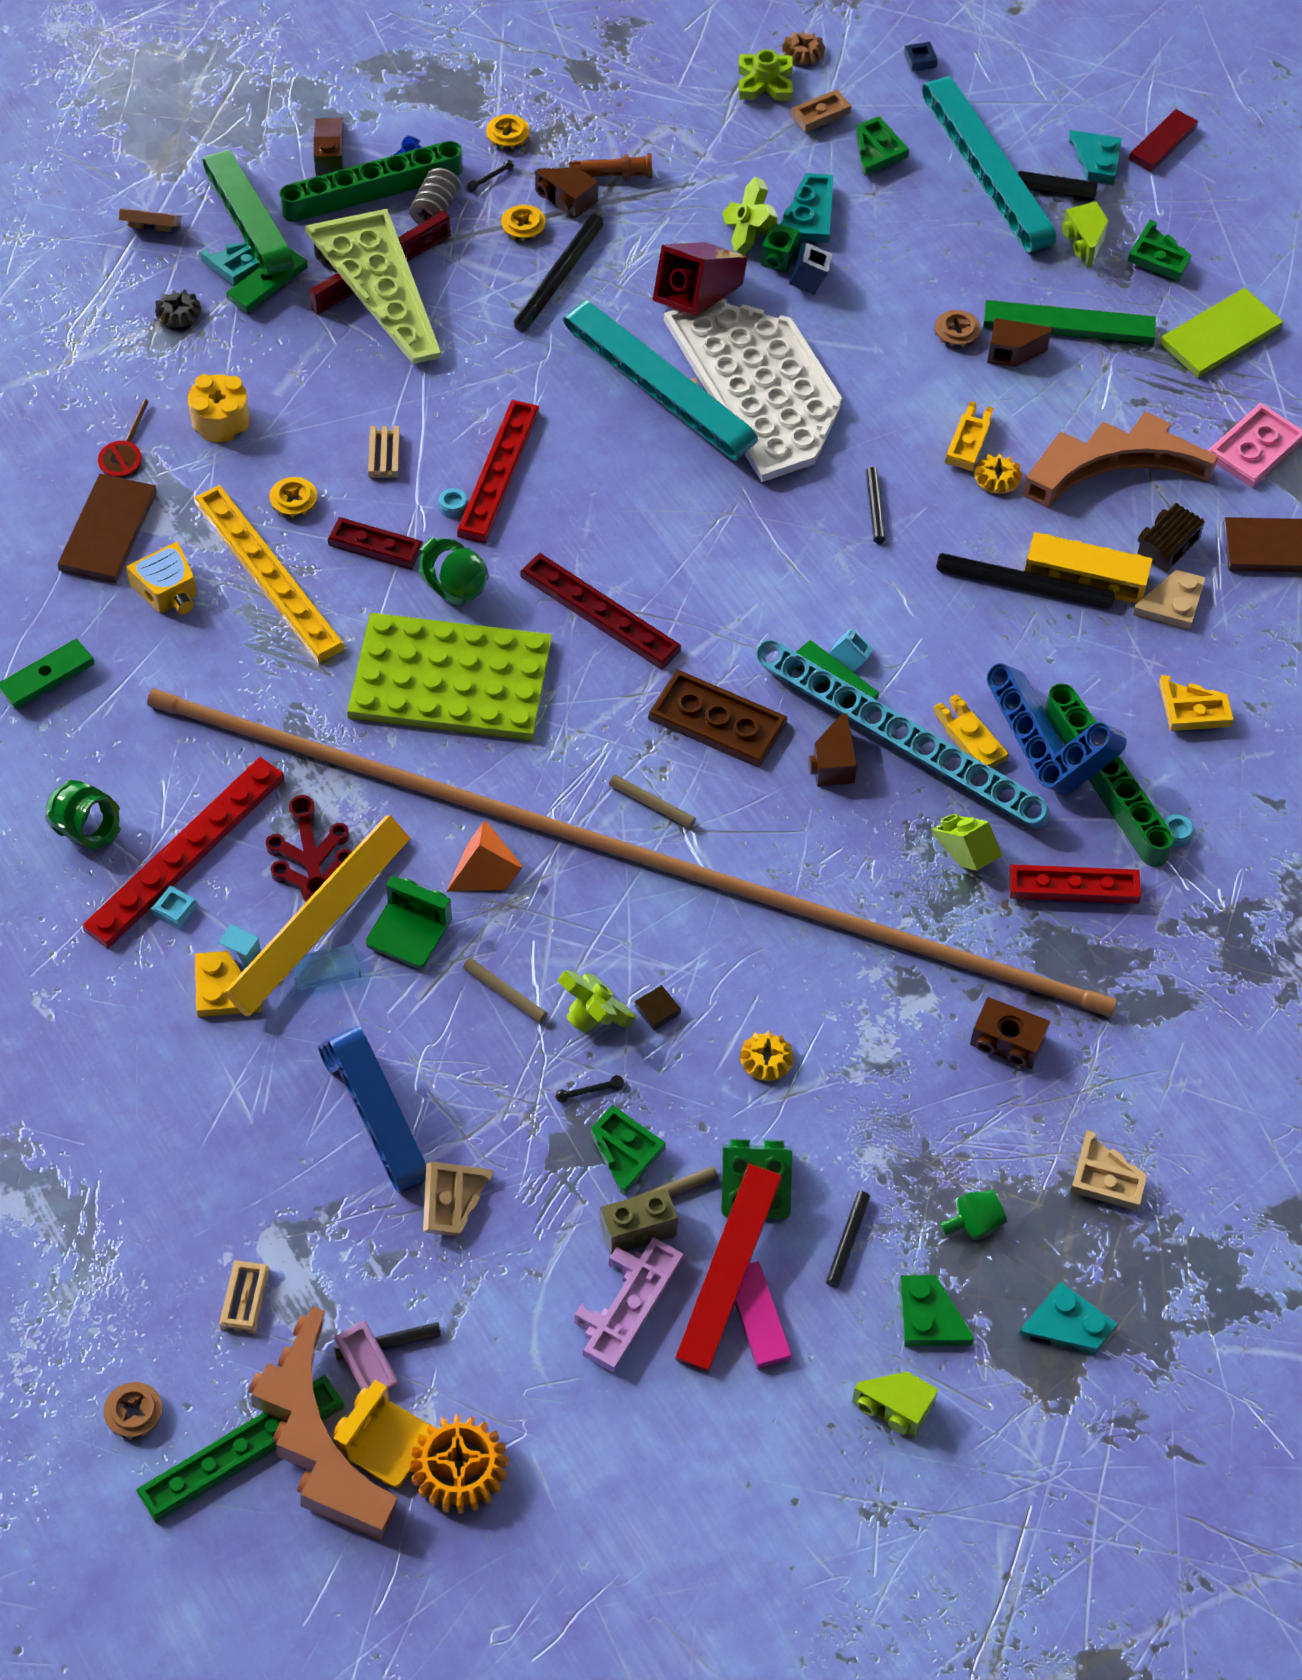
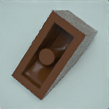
[808,714,857,787]

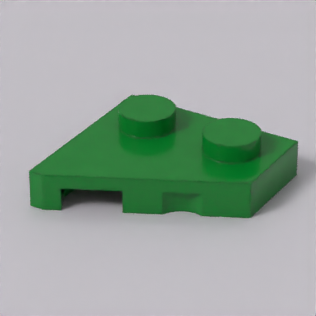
[856,116,909,176]
[1128,219,1192,281]
[591,1105,666,1195]
[899,1275,973,1346]

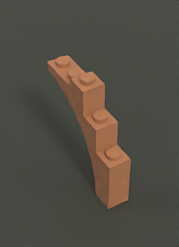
[1023,411,1218,508]
[249,1306,397,1541]

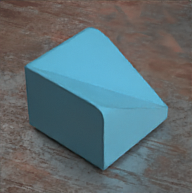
[829,628,873,672]
[219,925,261,968]

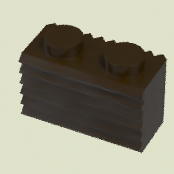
[1137,503,1205,572]

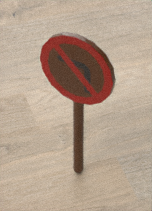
[97,399,148,478]

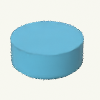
[438,488,468,518]
[1164,814,1194,847]

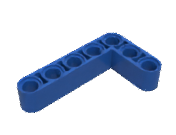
[987,663,1127,794]
[318,1025,426,1193]

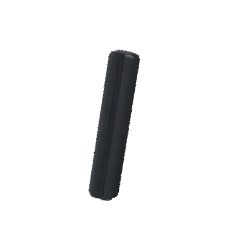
[1018,171,1098,198]

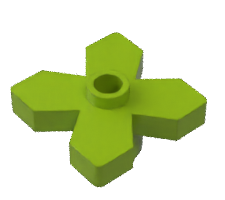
[738,49,793,101]
[722,177,778,255]
[557,970,637,1033]

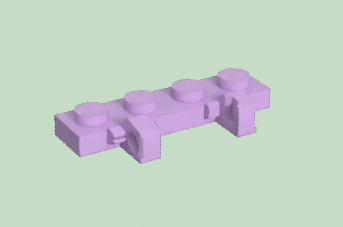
[573,1237,684,1373]

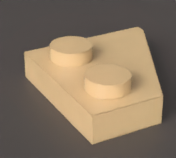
[1133,570,1206,630]

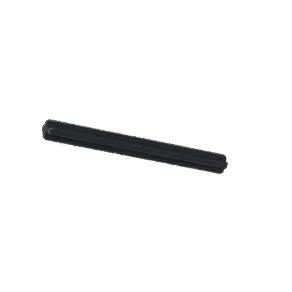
[514,213,604,332]
[936,553,1115,609]

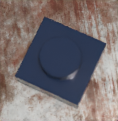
[904,42,938,72]

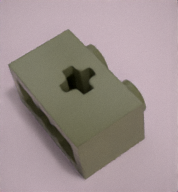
[600,1188,678,1255]

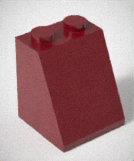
[652,242,748,316]

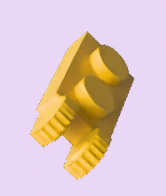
[945,401,994,471]
[933,694,1009,774]

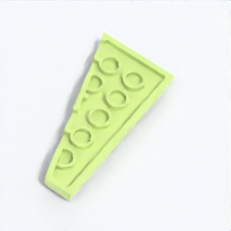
[305,209,441,364]

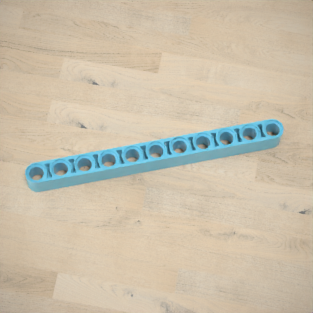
[756,640,1050,829]

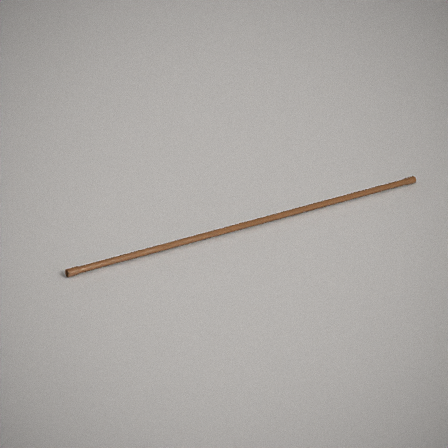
[147,688,1117,1018]

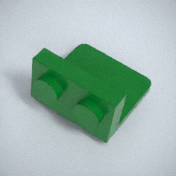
[366,875,452,969]
[721,1138,792,1219]

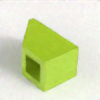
[1061,201,1108,268]
[931,814,1003,871]
[852,1371,939,1438]

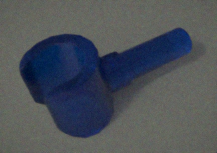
[389,135,422,157]

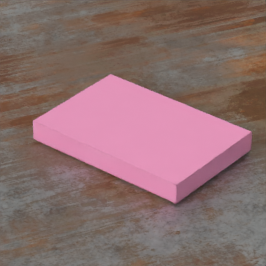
[1208,403,1302,488]

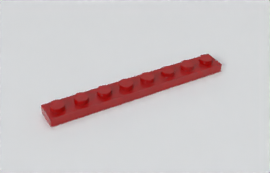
[82,757,284,949]

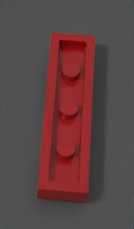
[1009,864,1141,904]

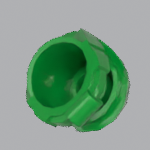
[418,537,489,606]
[45,780,121,850]

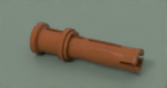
[569,153,652,180]

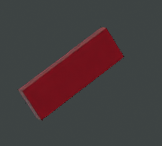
[1129,109,1198,172]
[328,517,423,570]

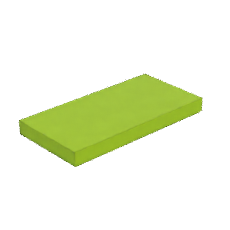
[1160,287,1284,378]

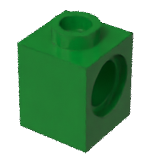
[761,223,799,273]

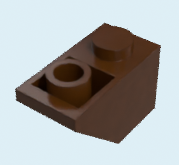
[535,168,598,219]
[987,318,1052,367]

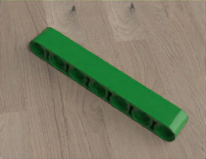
[279,141,463,222]
[202,149,294,276]
[1045,683,1174,867]

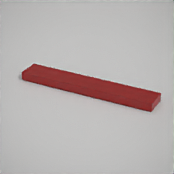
[457,399,539,543]
[675,1164,782,1372]

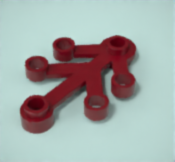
[266,795,352,902]

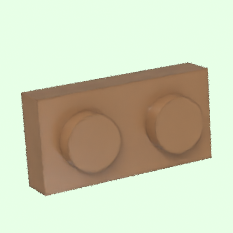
[791,89,851,133]
[119,209,181,232]

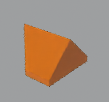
[446,822,523,892]

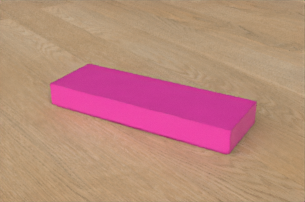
[735,1261,792,1369]

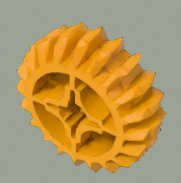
[409,1414,509,1514]

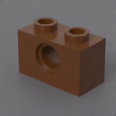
[970,997,1050,1069]

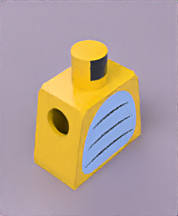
[126,542,197,615]

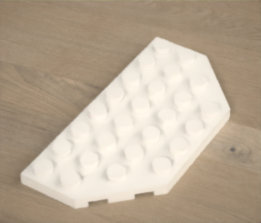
[664,298,842,482]

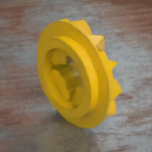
[486,114,530,150]
[501,205,546,242]
[974,453,1022,494]
[269,477,318,519]
[740,1030,794,1081]

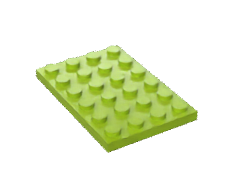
[347,613,552,741]

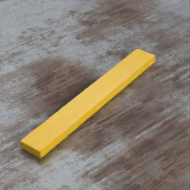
[194,485,345,664]
[223,815,411,1017]

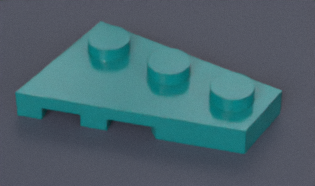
[780,173,834,243]

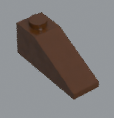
[314,118,344,176]

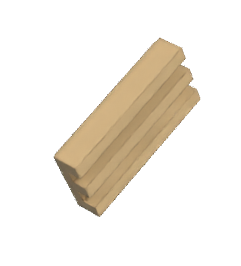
[368,426,400,478]
[219,1260,270,1334]

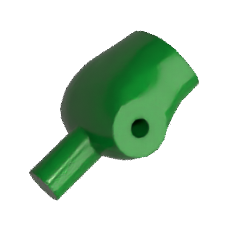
[939,1189,1007,1240]

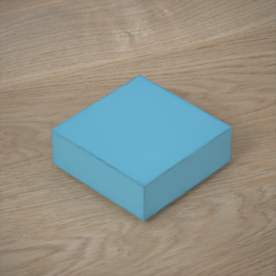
[151,886,198,929]

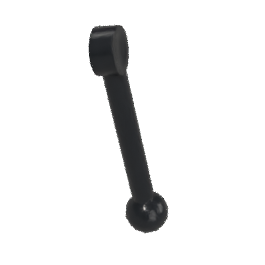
[466,160,514,192]
[555,1075,624,1103]

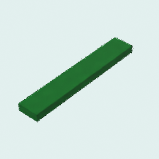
[983,300,1156,344]
[136,1375,345,1523]

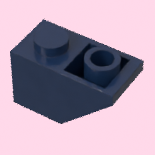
[789,243,832,295]

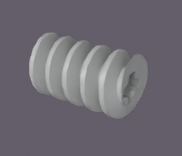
[409,168,461,225]

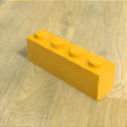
[1024,532,1153,603]

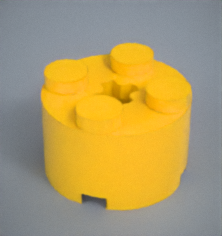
[188,374,250,442]

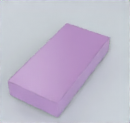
[333,1320,399,1390]

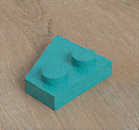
[1068,130,1122,184]
[200,242,260,286]
[1019,1281,1117,1354]

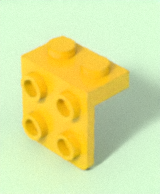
[333,1380,430,1488]

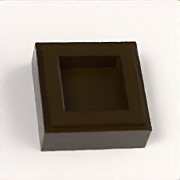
[634,985,681,1031]

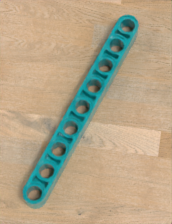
[922,76,1057,253]
[563,300,758,461]

